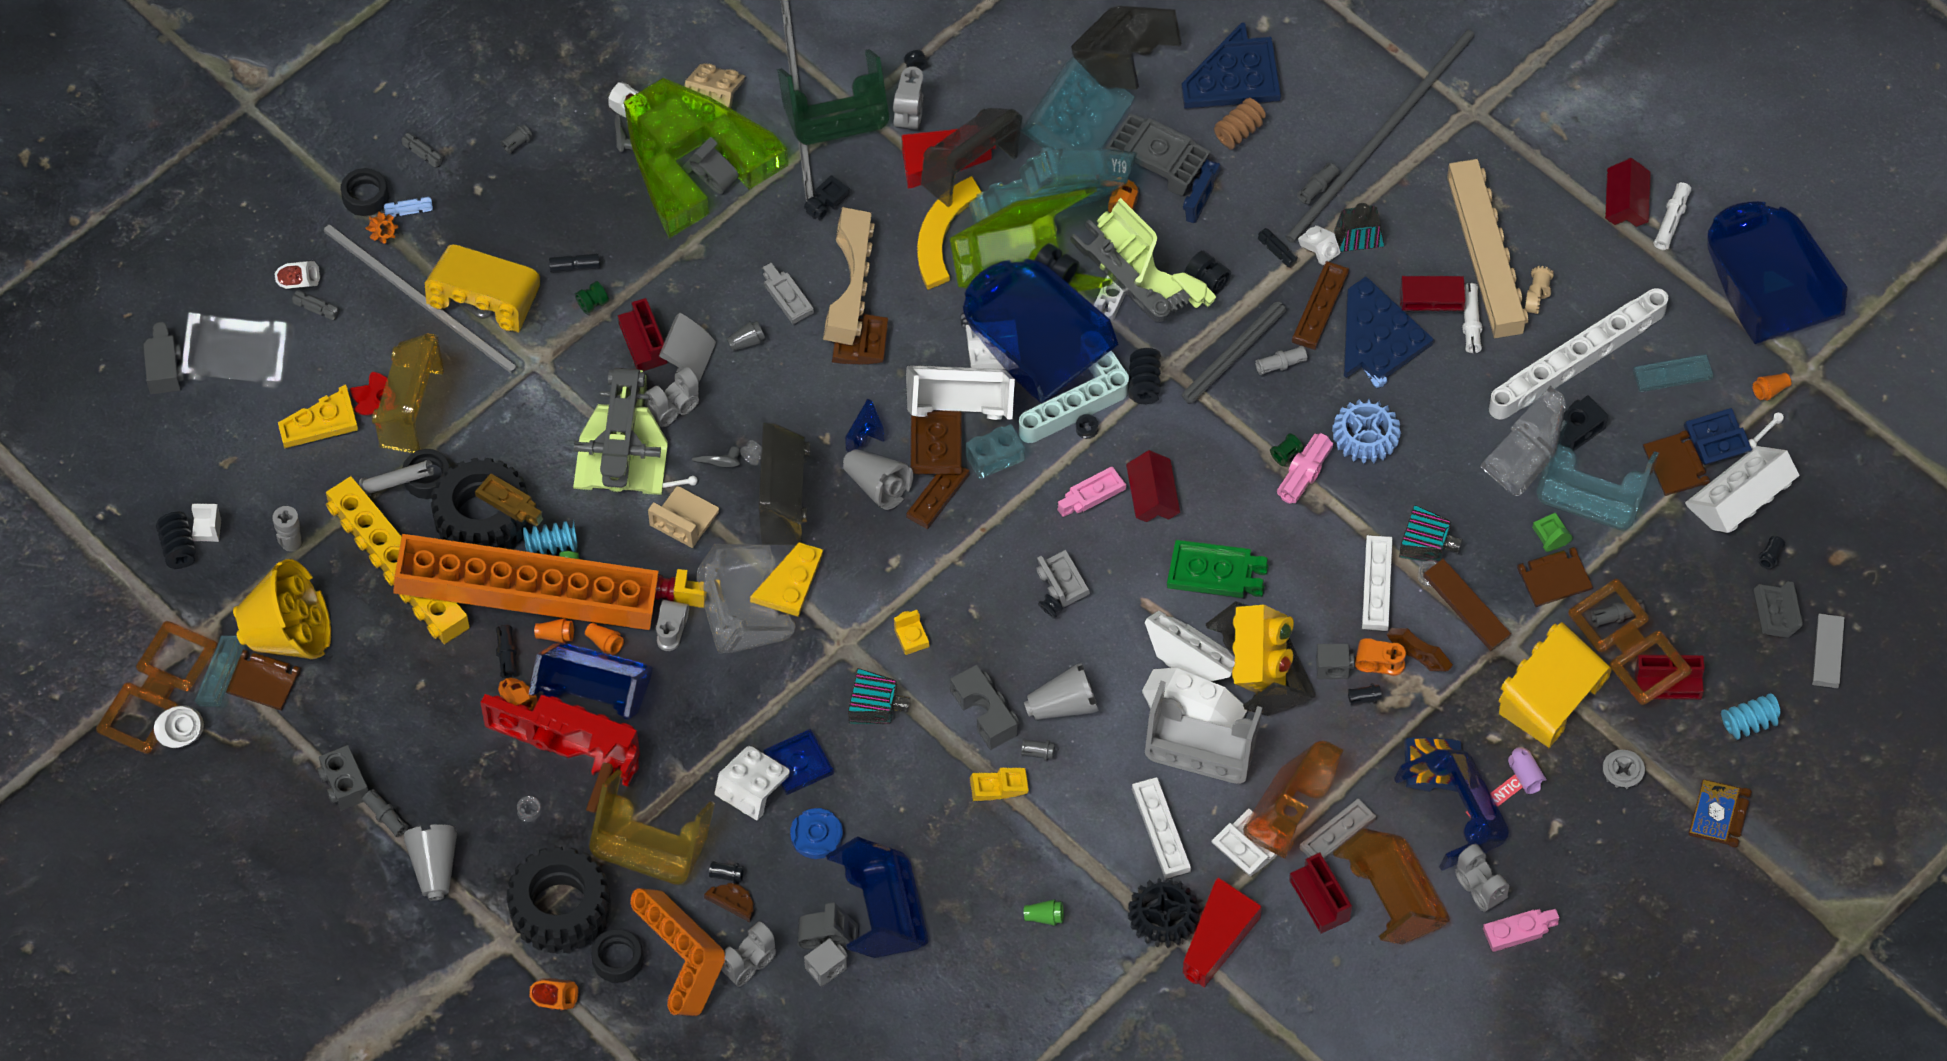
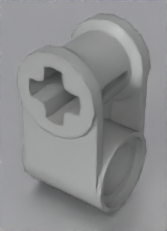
[656,600,689,651]

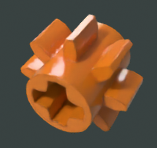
[365,212,398,244]

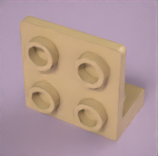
[682,63,745,119]
[648,486,719,548]

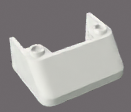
[906,366,1015,420]

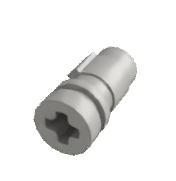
[273,506,302,552]

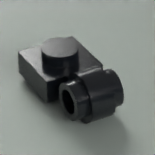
[804,175,850,220]

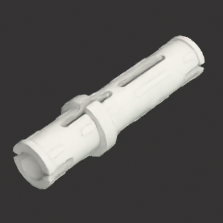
[1654,182,1692,250]
[1462,283,1482,353]

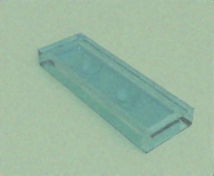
[1633,354,1713,392]
[195,636,245,706]

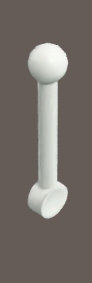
[1748,412,1784,449]
[662,476,698,488]

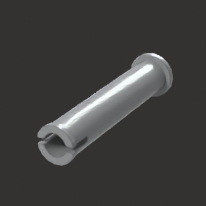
[359,460,434,497]

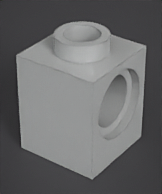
[804,939,848,987]

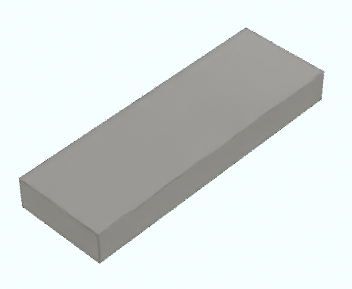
[1812,614,1844,688]
[1300,798,1376,860]

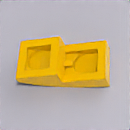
[970,768,1029,801]

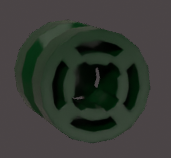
[575,281,609,314]

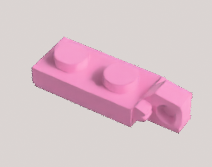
[1057,466,1126,517]
[1483,909,1559,952]

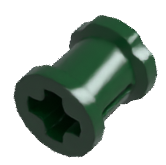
[1270,433,1304,466]

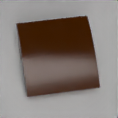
[832,314,888,364]

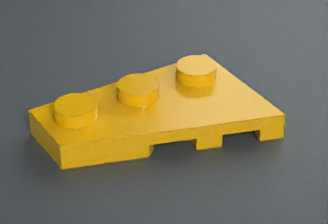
[278,384,358,448]
[750,542,823,617]

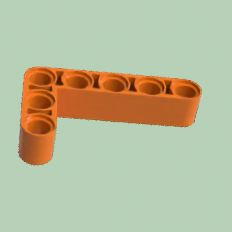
[631,888,725,1016]

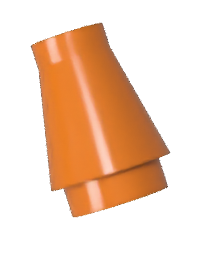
[1752,372,1791,401]
[534,618,574,644]
[585,623,624,655]

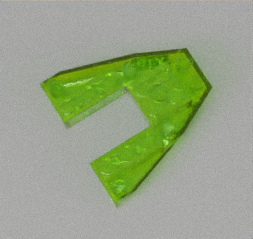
[623,78,788,238]

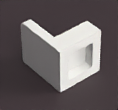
[192,504,221,542]

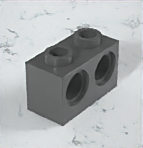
[317,745,368,811]

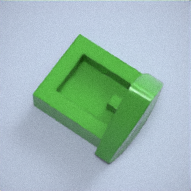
[1532,513,1573,552]

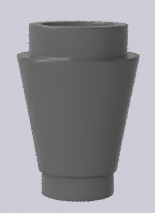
[727,321,765,351]

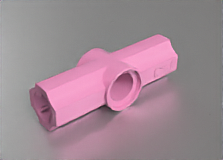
[1277,433,1333,504]

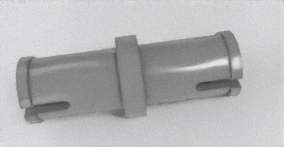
[1255,346,1307,375]

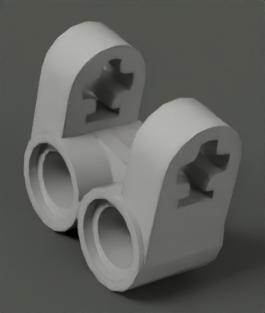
[893,67,924,130]
[644,367,699,427]
[1455,844,1509,912]
[721,922,776,987]

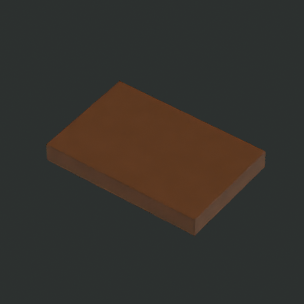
[911,411,961,474]

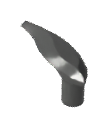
[615,114,637,152]
[692,447,740,467]

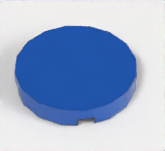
[790,808,843,859]

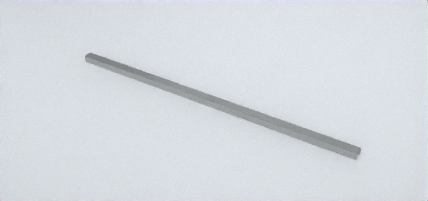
[780,0,813,201]
[324,224,517,374]

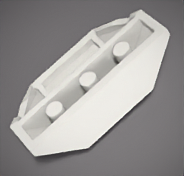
[1145,611,1235,681]
[1142,668,1248,728]

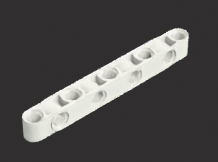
[1489,288,1668,420]

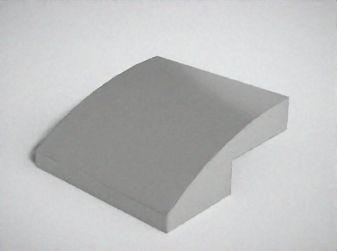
[659,313,716,383]

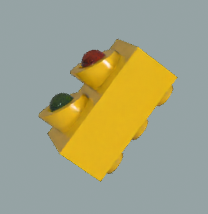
[1232,605,1294,694]

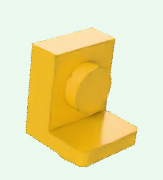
[894,610,929,655]

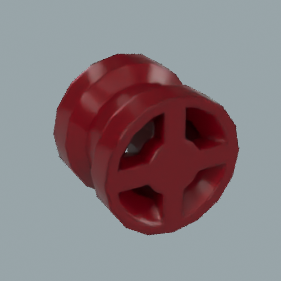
[654,574,676,602]

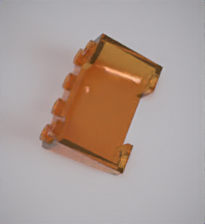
[1243,741,1344,859]

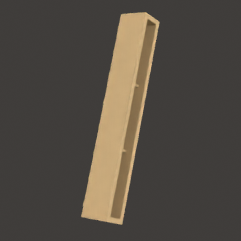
[1447,159,1528,338]

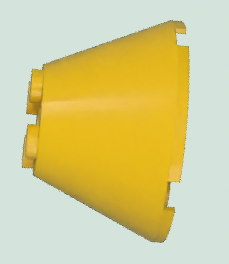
[233,559,331,659]

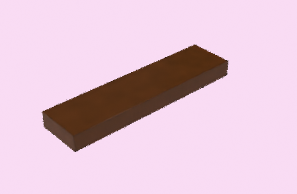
[1292,261,1349,350]
[1423,559,1511,651]

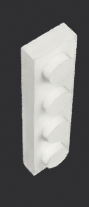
[1362,535,1392,631]
[1132,777,1191,879]

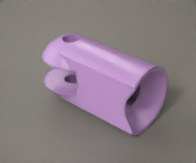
[1508,747,1546,794]

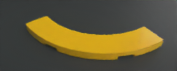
[918,176,983,290]

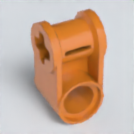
[1355,638,1406,676]

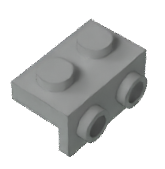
[1036,550,1090,608]

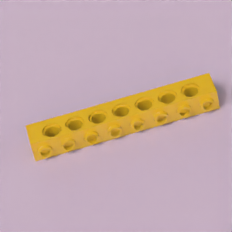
[326,476,470,645]

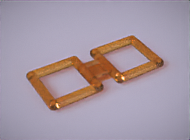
[1568,579,1691,705]
[96,621,217,754]

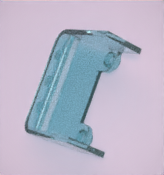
[1537,420,1659,530]

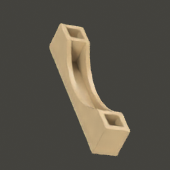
[823,207,874,345]

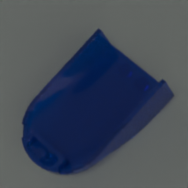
[1707,201,1848,344]
[963,259,1119,404]

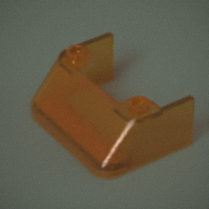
[1333,828,1450,944]

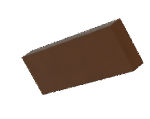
[906,466,970,529]

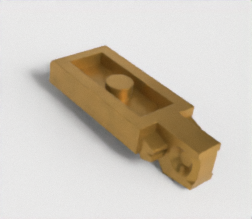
[475,474,543,526]

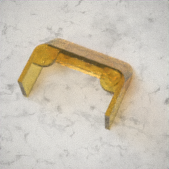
[372,333,444,453]
[589,770,715,885]

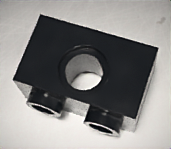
[1548,395,1609,455]

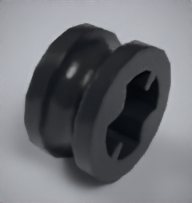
[904,50,928,71]
[1076,414,1098,439]
[1038,594,1063,619]

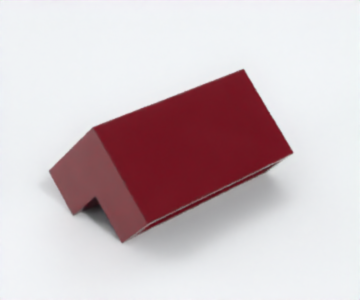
[1605,157,1651,227]
[1400,276,1465,311]
[618,298,668,371]
[1126,450,1180,522]
[1635,655,1704,700]
[1289,853,1352,934]

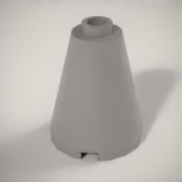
[843,449,913,510]
[1024,663,1099,720]
[404,825,457,901]

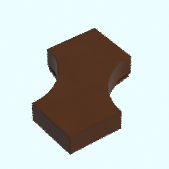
[1386,628,1453,671]

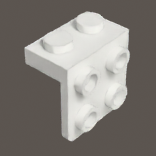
[714,746,789,820]

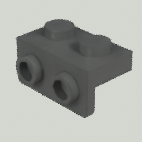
[1754,581,1802,638]

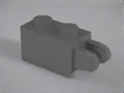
[143,322,184,395]

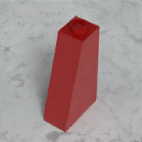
[902,126,996,189]
[1183,877,1262,987]

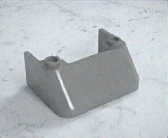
[1145,681,1262,784]

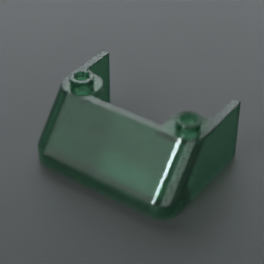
[777,49,889,145]

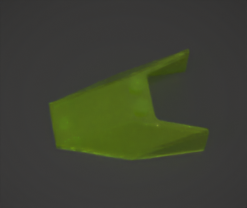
[950,186,1114,299]

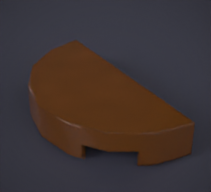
[586,762,613,814]
[704,883,753,922]

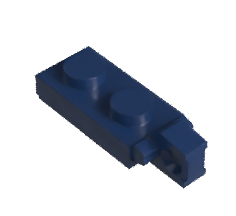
[1183,160,1221,223]

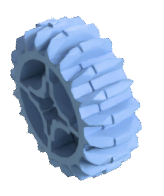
[1332,399,1401,464]

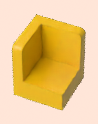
[674,569,707,608]

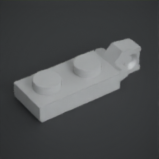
[763,263,814,324]

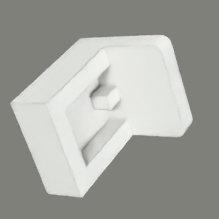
[1298,225,1340,265]

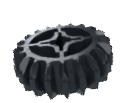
[1128,877,1200,948]

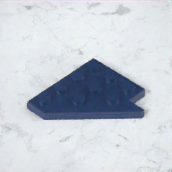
[1181,22,1281,108]
[1344,277,1434,379]

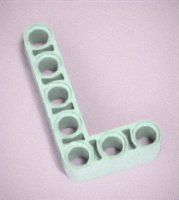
[1019,332,1129,443]

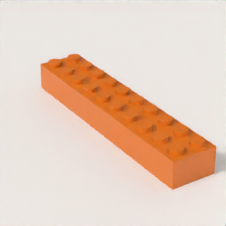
[393,534,658,630]

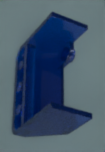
[529,643,653,720]
[1394,749,1509,871]
[826,836,928,958]

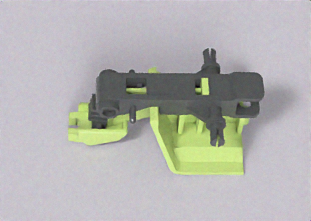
[1070,198,1216,322]
[573,368,668,495]

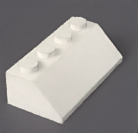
[1685,446,1800,533]

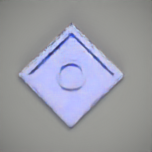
[764,729,834,795]

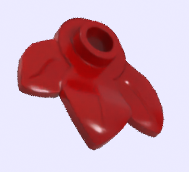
[350,372,398,415]

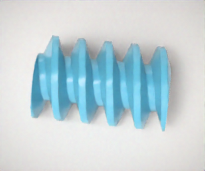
[523,521,578,556]
[1721,693,1780,740]

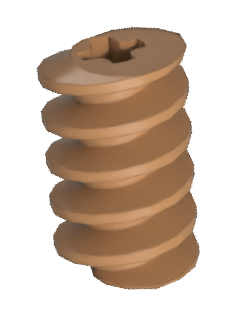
[1214,98,1266,150]

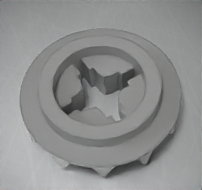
[1603,750,1645,789]

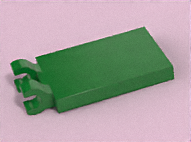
[1167,540,1268,598]

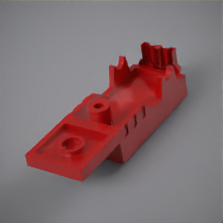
[480,694,640,786]

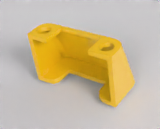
[425,245,540,332]
[1498,622,1611,748]

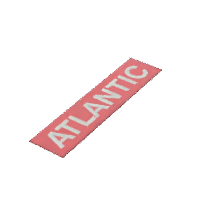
[1466,775,1523,823]

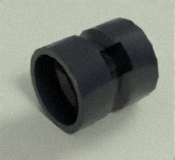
[1032,243,1079,288]
[1184,250,1231,295]

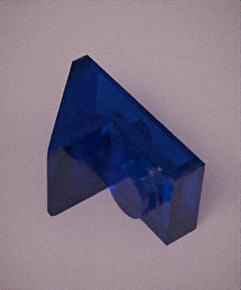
[845,399,884,452]

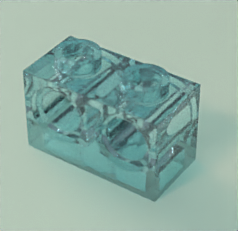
[966,424,1025,479]

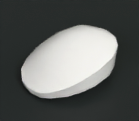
[154,705,204,748]

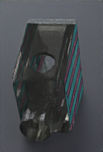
[1334,203,1384,252]
[1399,505,1463,563]
[848,668,911,724]

